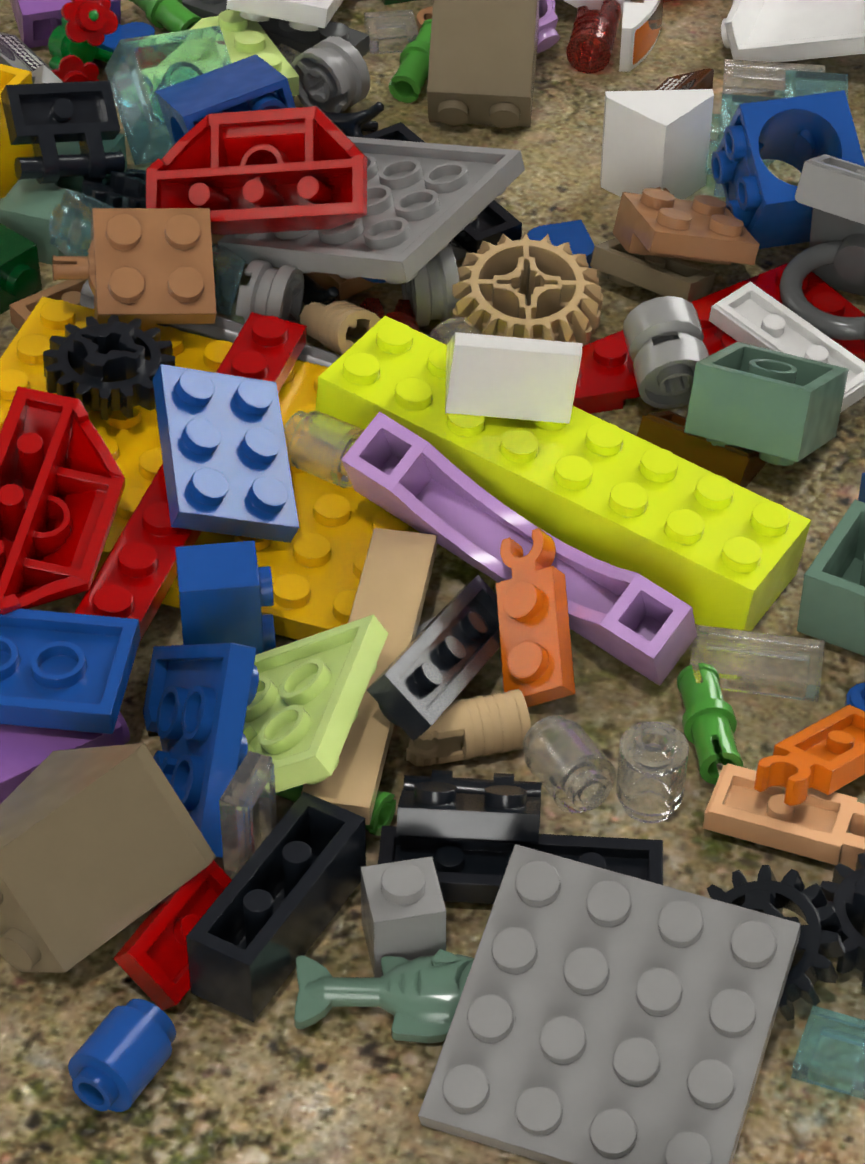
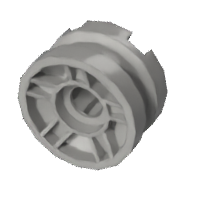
[291,36,370,113]
[401,244,460,328]
[236,259,304,324]

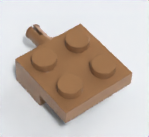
[613,187,760,265]
[52,208,217,331]

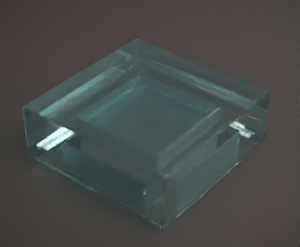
[791,1006,865,1100]

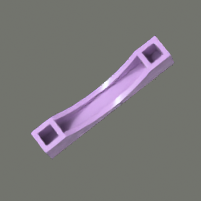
[341,411,697,686]

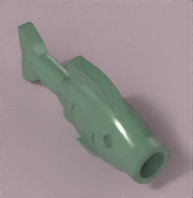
[294,949,474,1043]

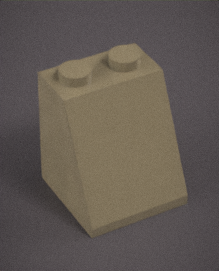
[427,0,539,129]
[0,743,216,973]

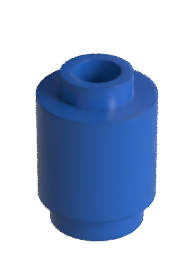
[68,999,176,1112]

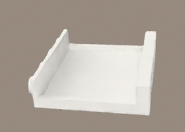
[721,0,865,67]

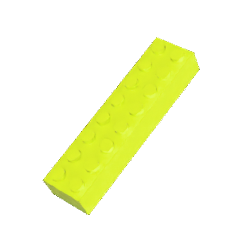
[313,316,811,646]

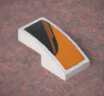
[619,0,663,72]

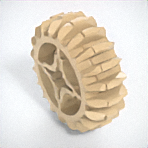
[452,231,603,346]

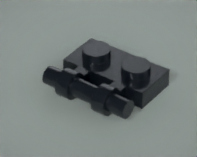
[0,80,125,184]
[397,770,542,842]

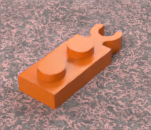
[496,528,575,708]
[754,704,865,806]

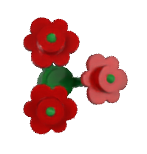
[48,0,165,95]

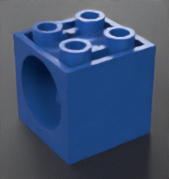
[155,54,296,146]
[711,90,865,249]

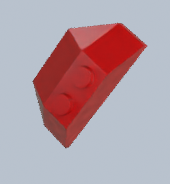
[146,106,367,235]
[0,386,125,615]

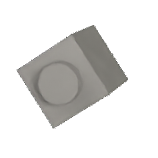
[361,856,447,977]

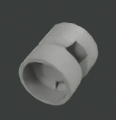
[623,296,709,409]

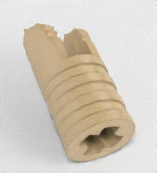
[299,301,381,355]
[406,689,532,767]

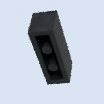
[186,792,366,1022]

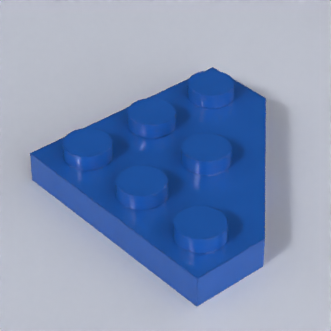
[143,643,259,858]

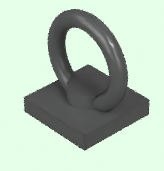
[779,208,865,340]

